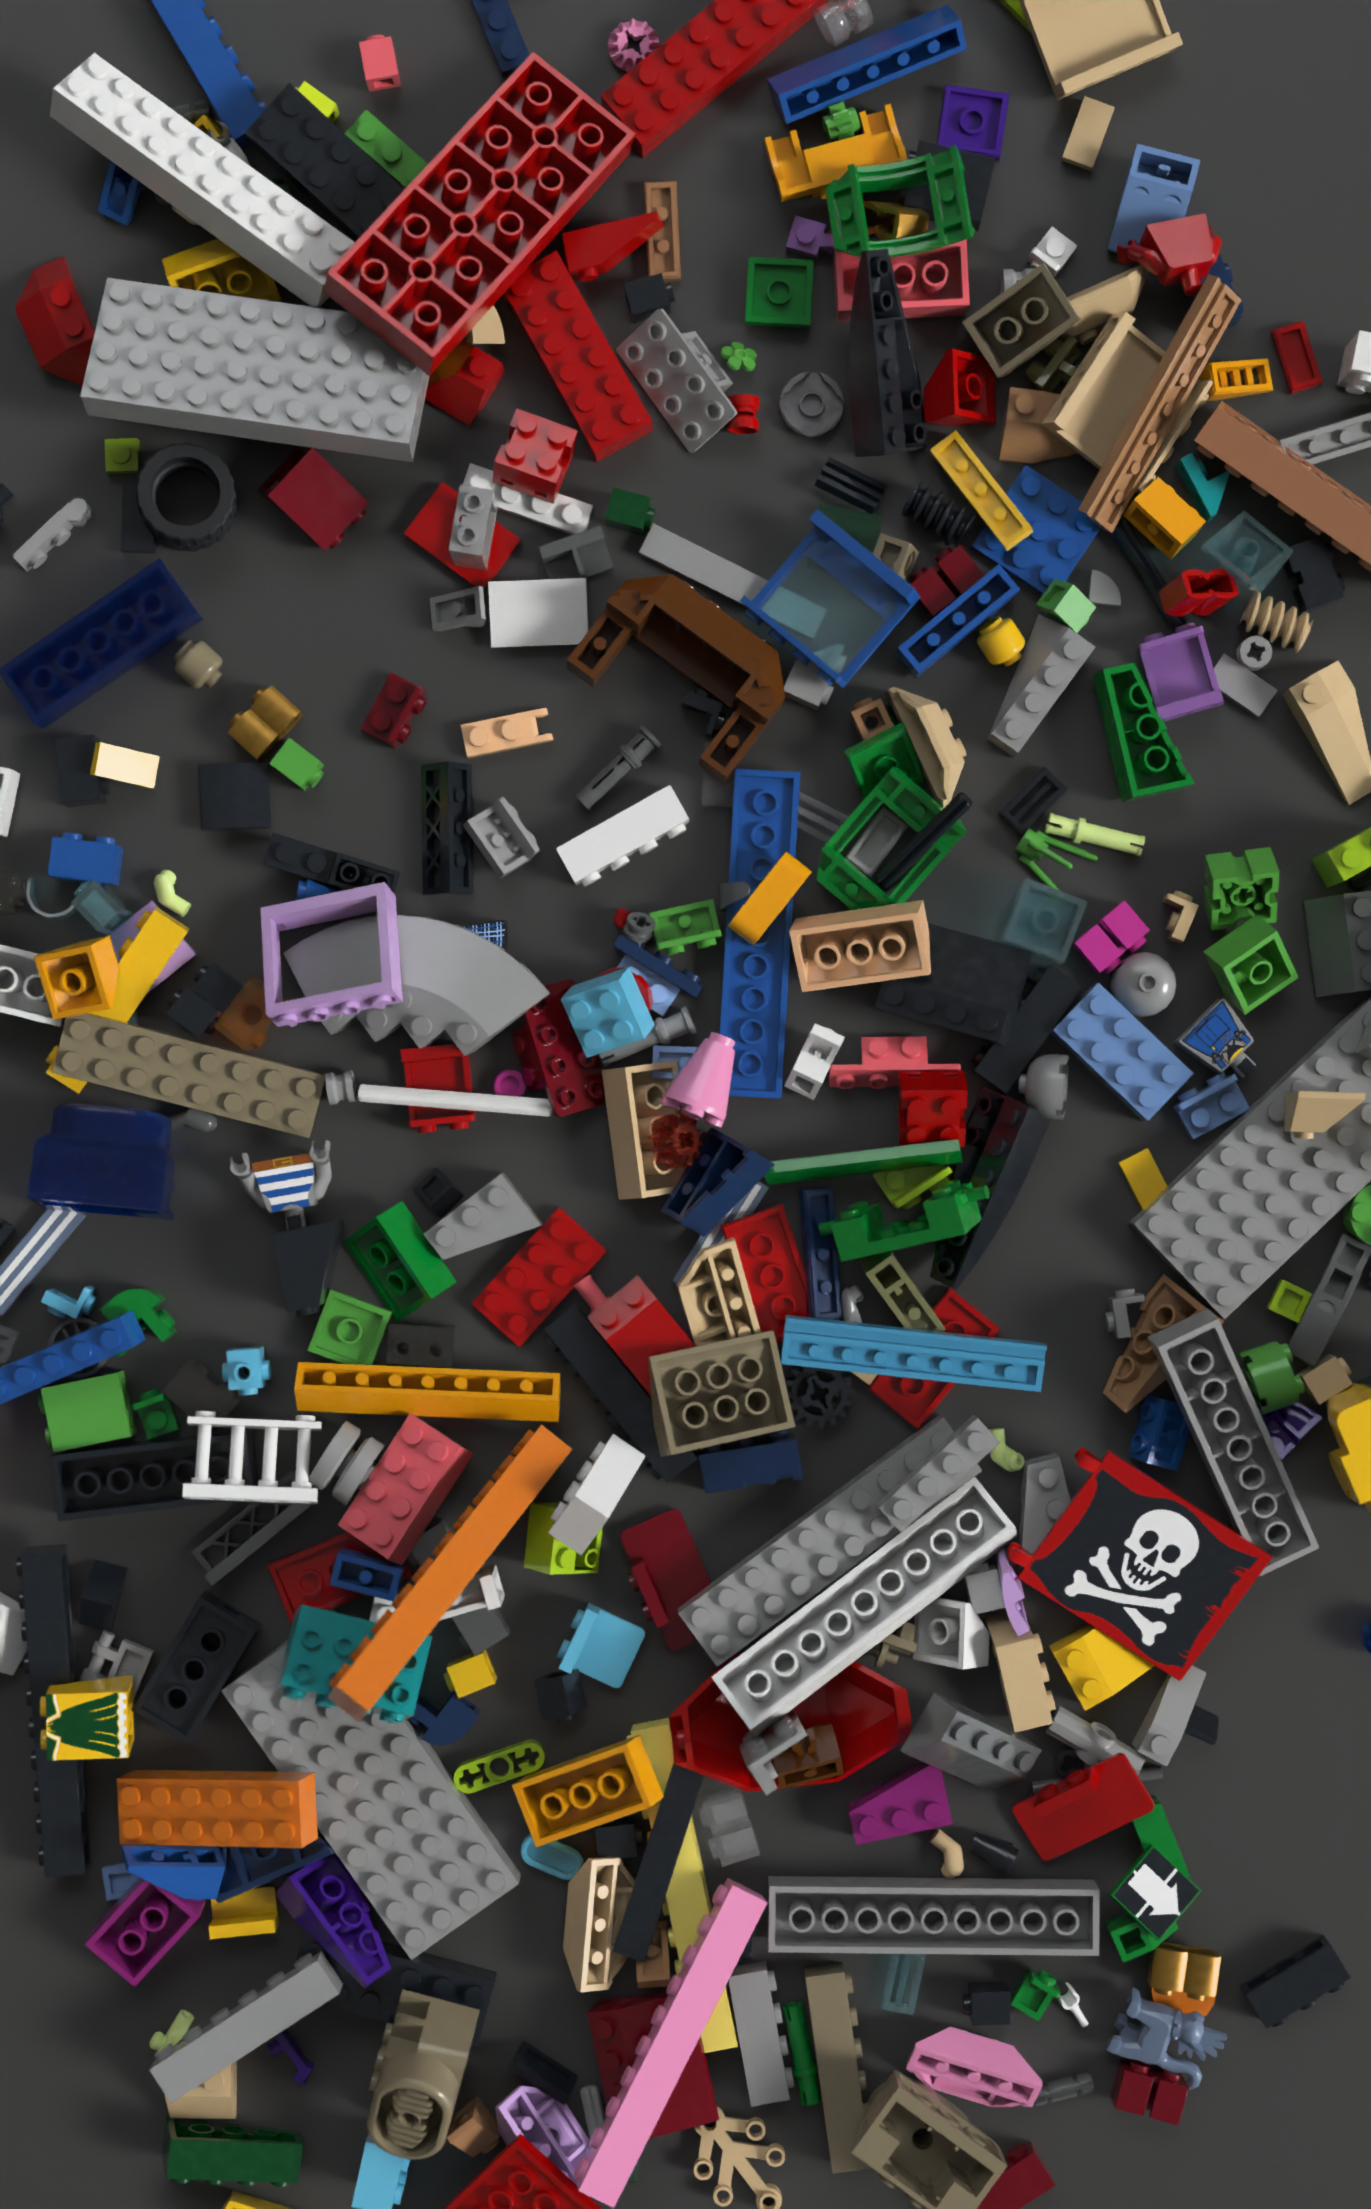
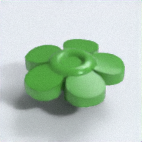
[721,342,757,371]

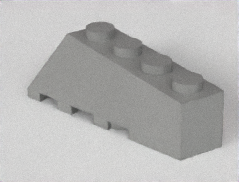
[988,614,1095,758]

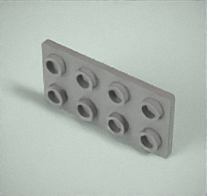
[616,308,737,453]
[739,1710,807,1796]

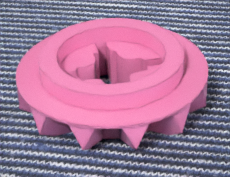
[608,18,660,72]

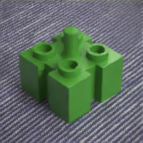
[1203,847,1279,930]

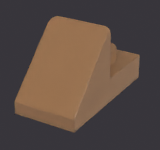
[636,1920,671,1989]

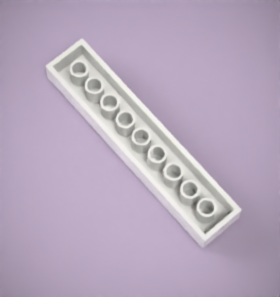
[50,53,355,308]
[712,1477,1017,1737]

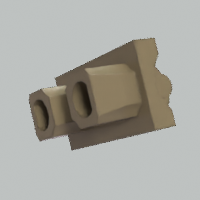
[865,1622,918,1669]

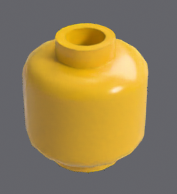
[977,616,1025,667]

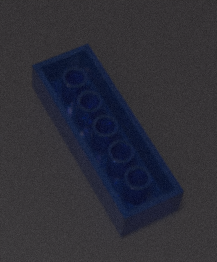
[0,558,203,729]

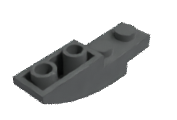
[1288,1233,1371,1367]

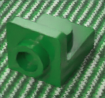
[132,1388,181,1440]

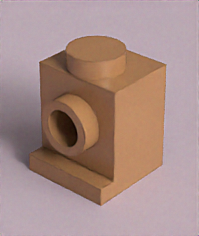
[850,697,893,741]

